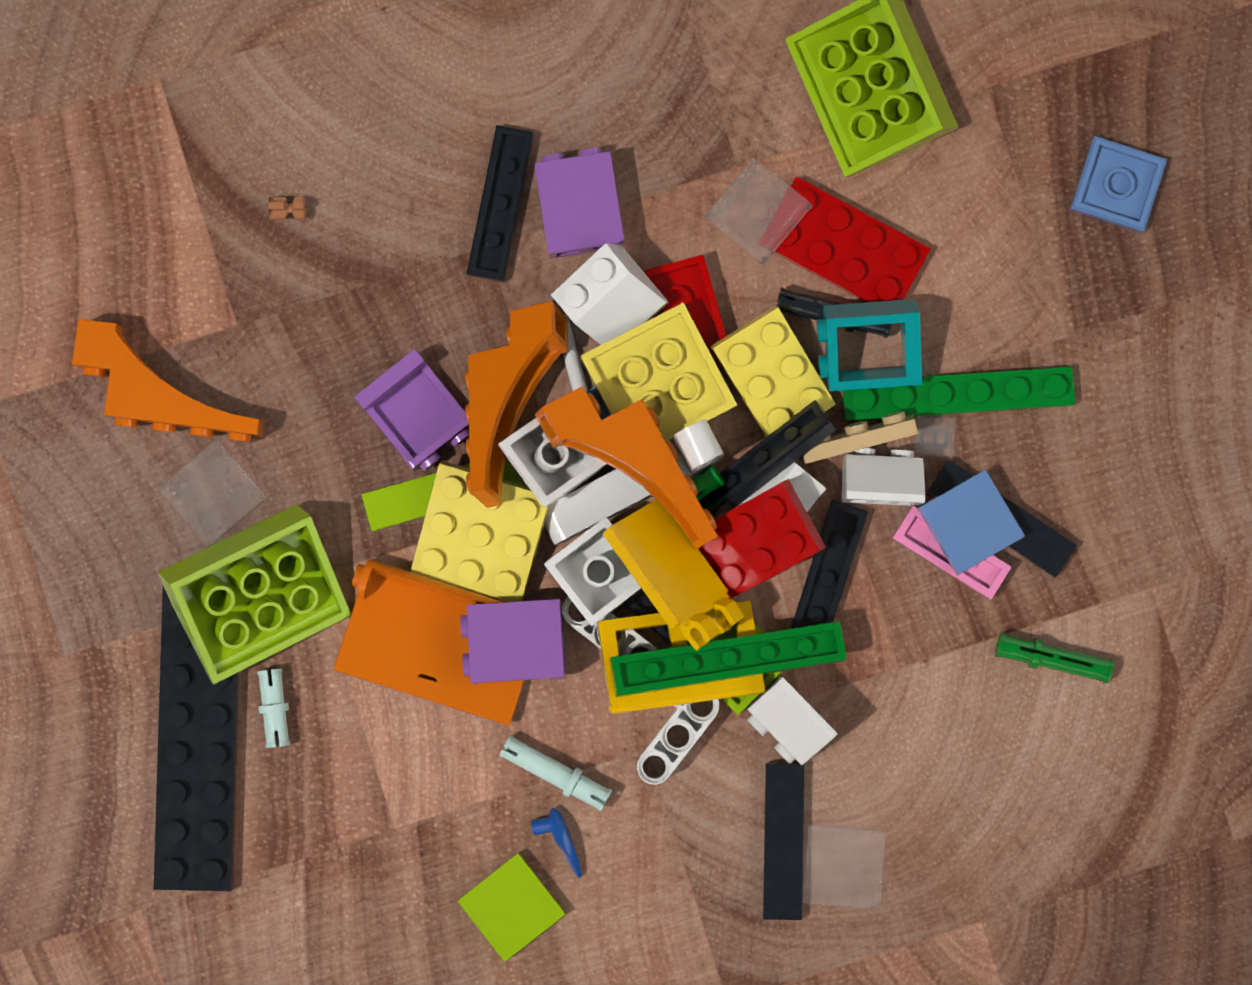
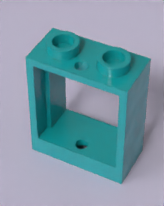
[817,299,922,391]

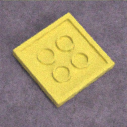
[580,303,737,441]
[411,461,549,602]

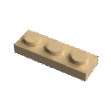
[803,411,918,464]

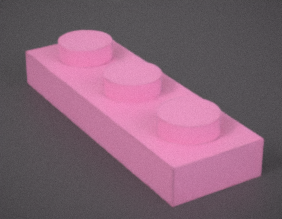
[892,506,1011,600]

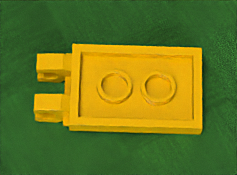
[602,500,745,651]

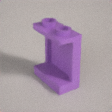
[534,147,625,259]
[355,349,469,472]
[460,599,566,685]

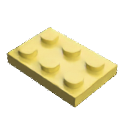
[710,306,836,438]

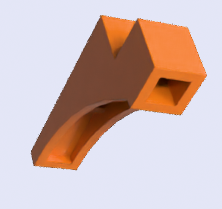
[465,301,569,508]
[72,319,264,443]
[535,386,718,550]

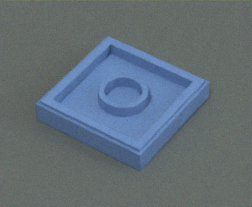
[1069,136,1167,233]
[918,470,1025,576]

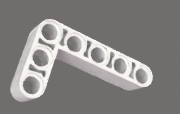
[544,419,724,545]
[562,597,719,785]

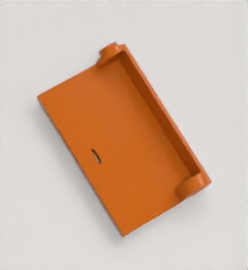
[333,559,524,726]

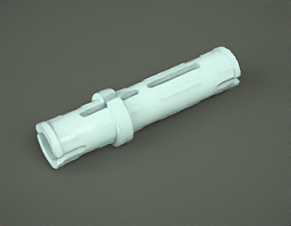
[499,735,612,812]

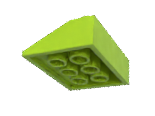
[785,0,959,178]
[158,504,351,684]

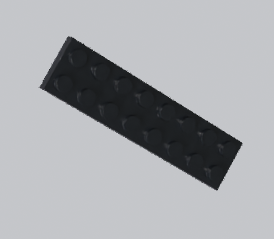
[153,586,239,892]

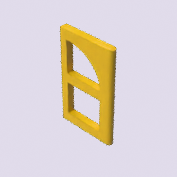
[597,600,766,714]

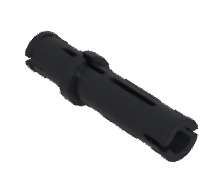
[776,287,891,338]

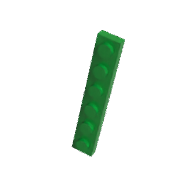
[842,367,1075,422]
[609,621,847,698]

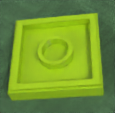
[457,852,566,962]

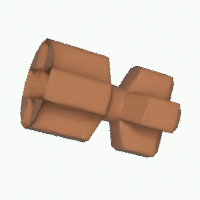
[268,197,307,220]

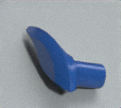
[531,808,582,878]

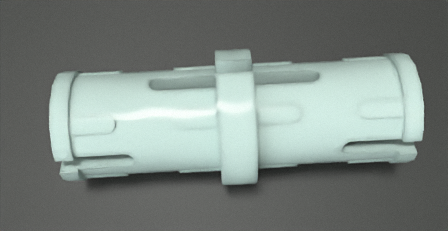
[257,669,291,748]

